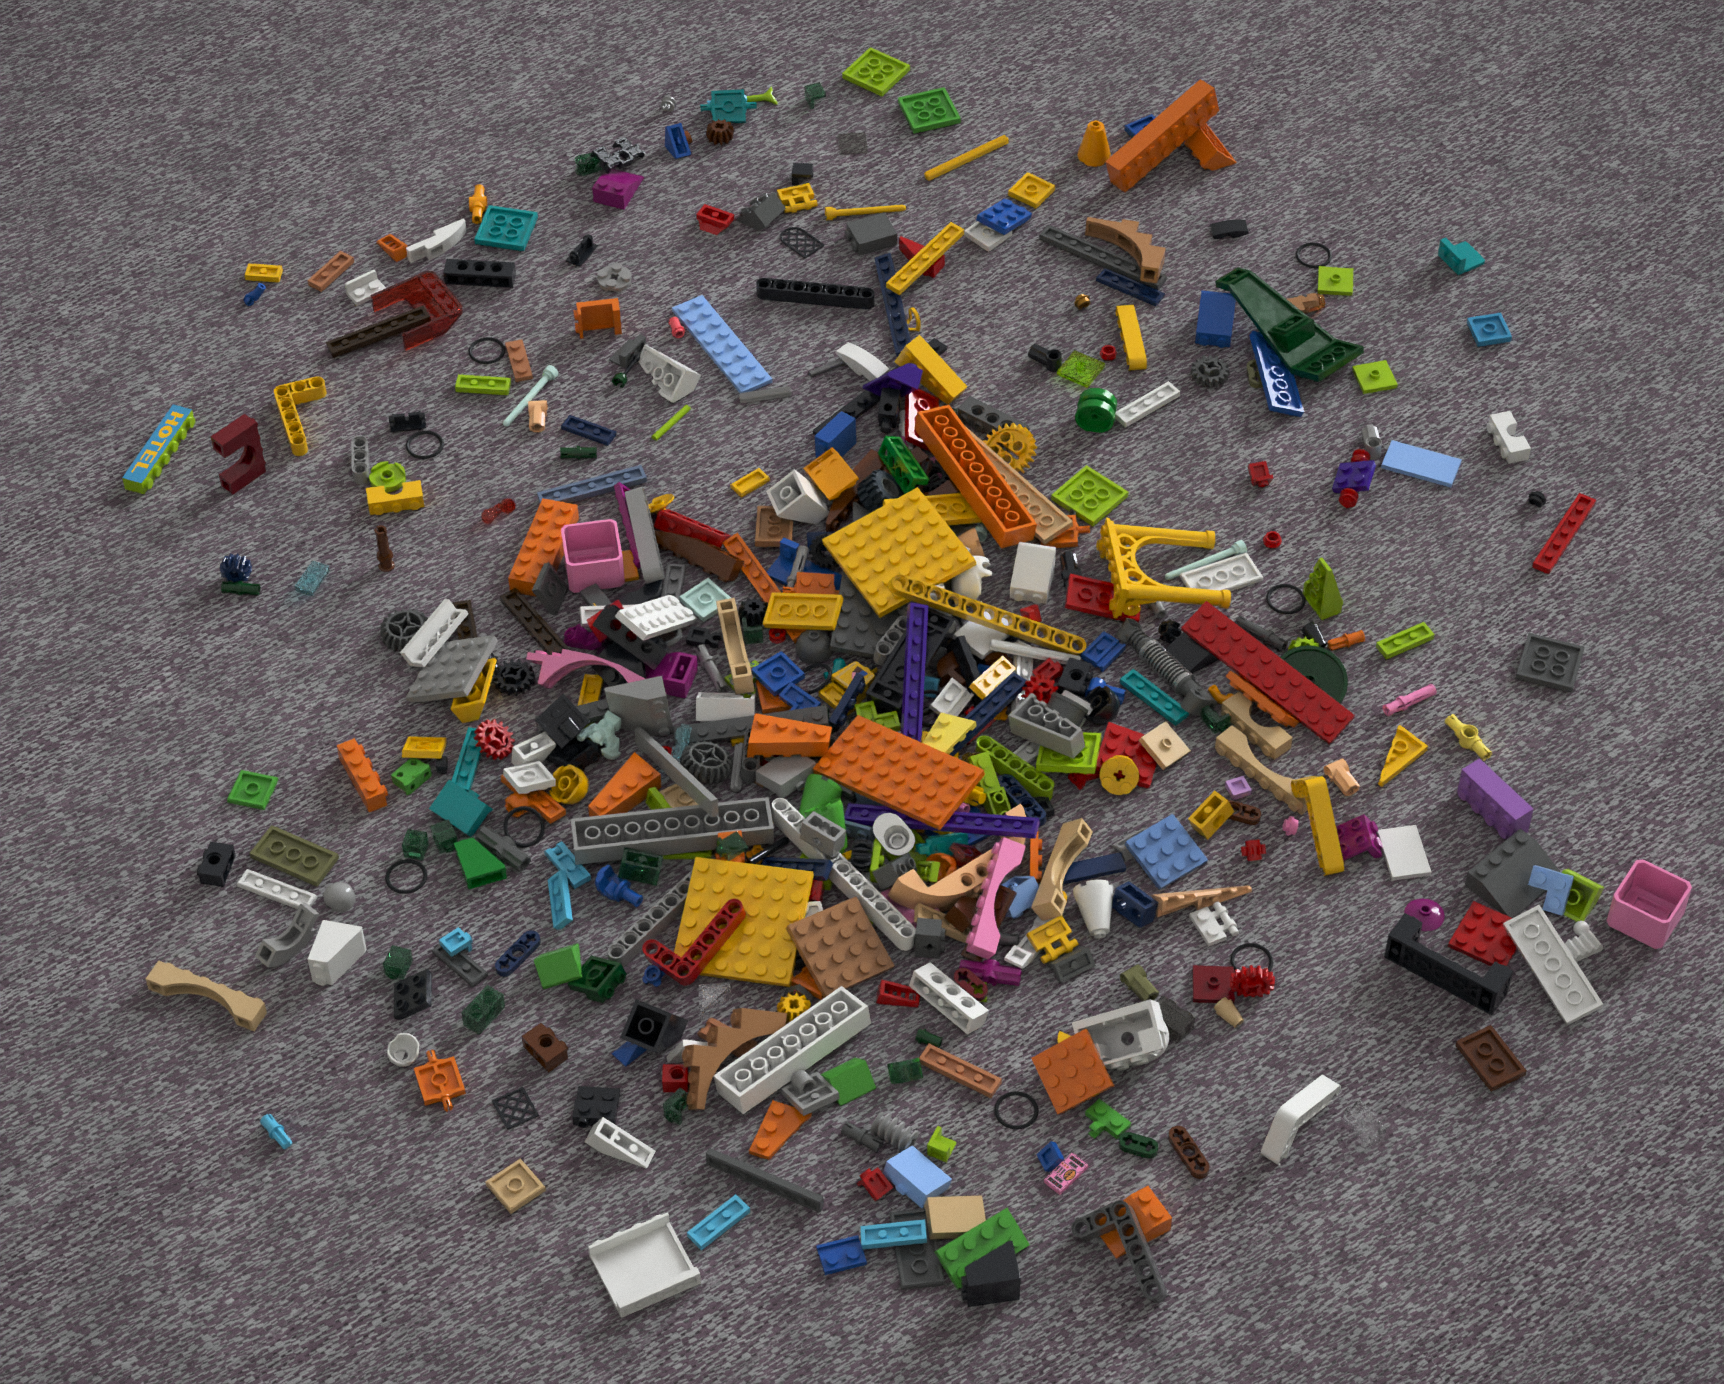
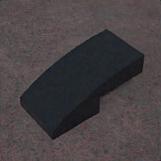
[1210,219,1249,239]

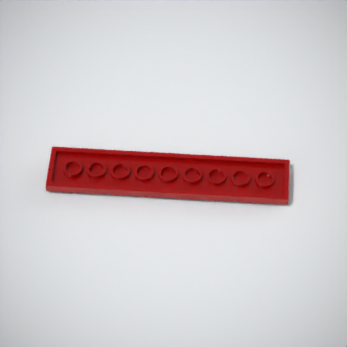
[1181,601,1355,744]

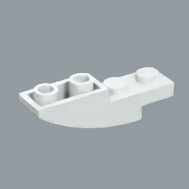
[406,218,467,263]

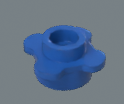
[642,965,665,987]

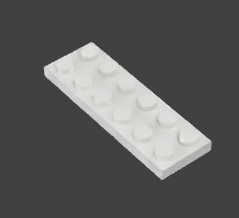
[615,595,697,641]
[1503,905,1603,1026]

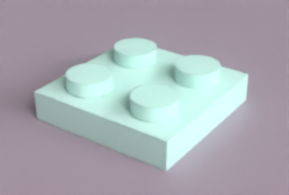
[679,578,731,622]

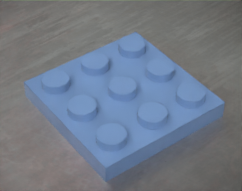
[1124,814,1208,890]

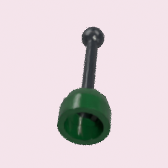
[612,355,640,388]

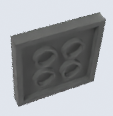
[1515,633,1585,693]

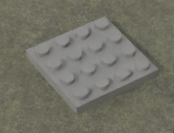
[406,635,498,703]

